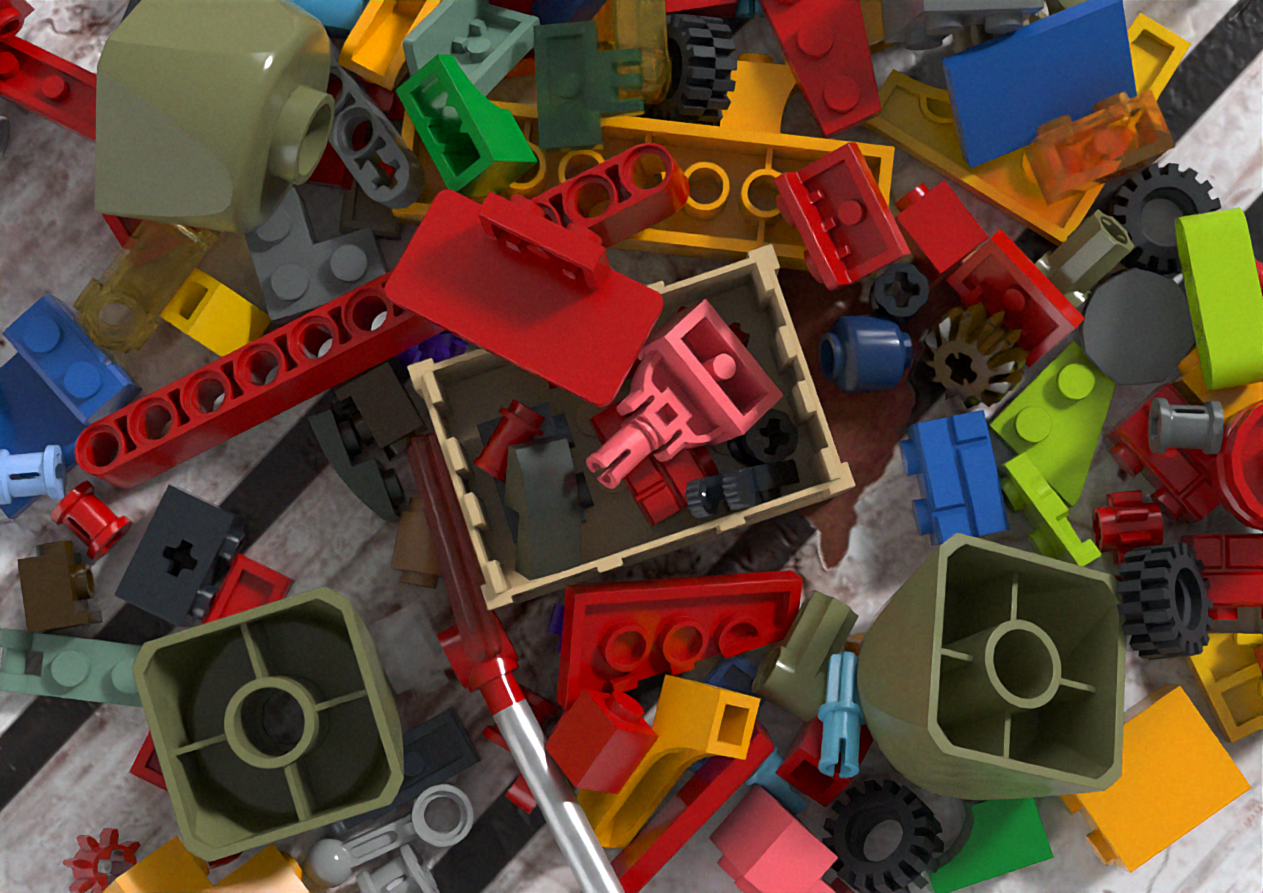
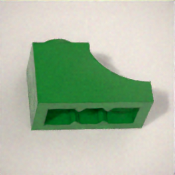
[395,54,538,196]
[922,798,1054,893]

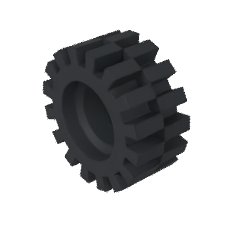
[643,13,737,126]
[1105,163,1222,277]
[1116,542,1213,660]
[822,779,944,893]

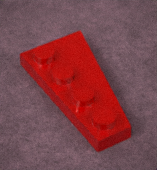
[758,0,882,139]
[557,570,803,711]

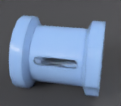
[0,445,67,505]

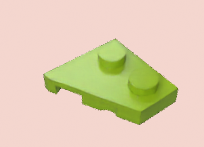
[987,340,1116,508]
[996,452,1102,567]

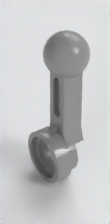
[304,783,474,888]

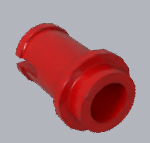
[473,398,546,483]

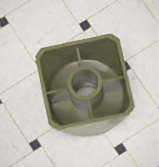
[94,0,335,234]
[857,532,1126,800]
[131,586,404,862]

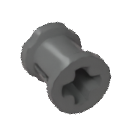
[1148,398,1224,455]

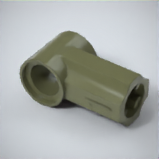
[1034,209,1135,309]
[752,590,859,723]

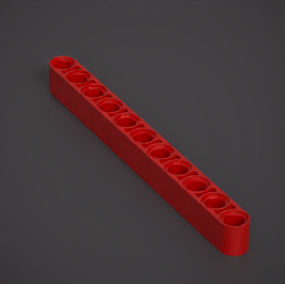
[74,142,690,489]

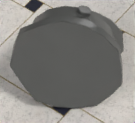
[1078,268,1195,386]

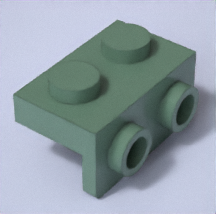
[402,0,543,96]

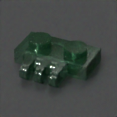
[533,21,644,153]

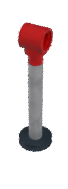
[437,608,625,893]

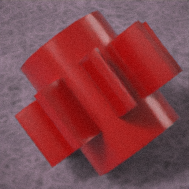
[1092,490,1164,565]
[63,828,141,893]

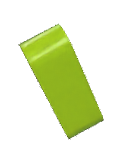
[1175,207,1263,390]

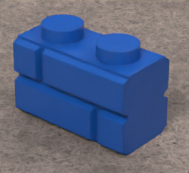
[2,293,143,426]
[899,410,1010,546]

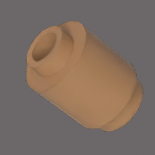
[390,497,461,589]

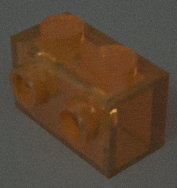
[1024,90,1176,206]

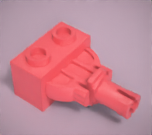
[586,299,784,489]
[709,784,855,893]

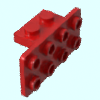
[384,189,664,407]

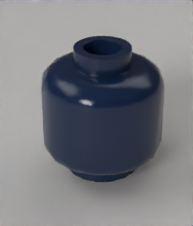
[818,313,913,394]

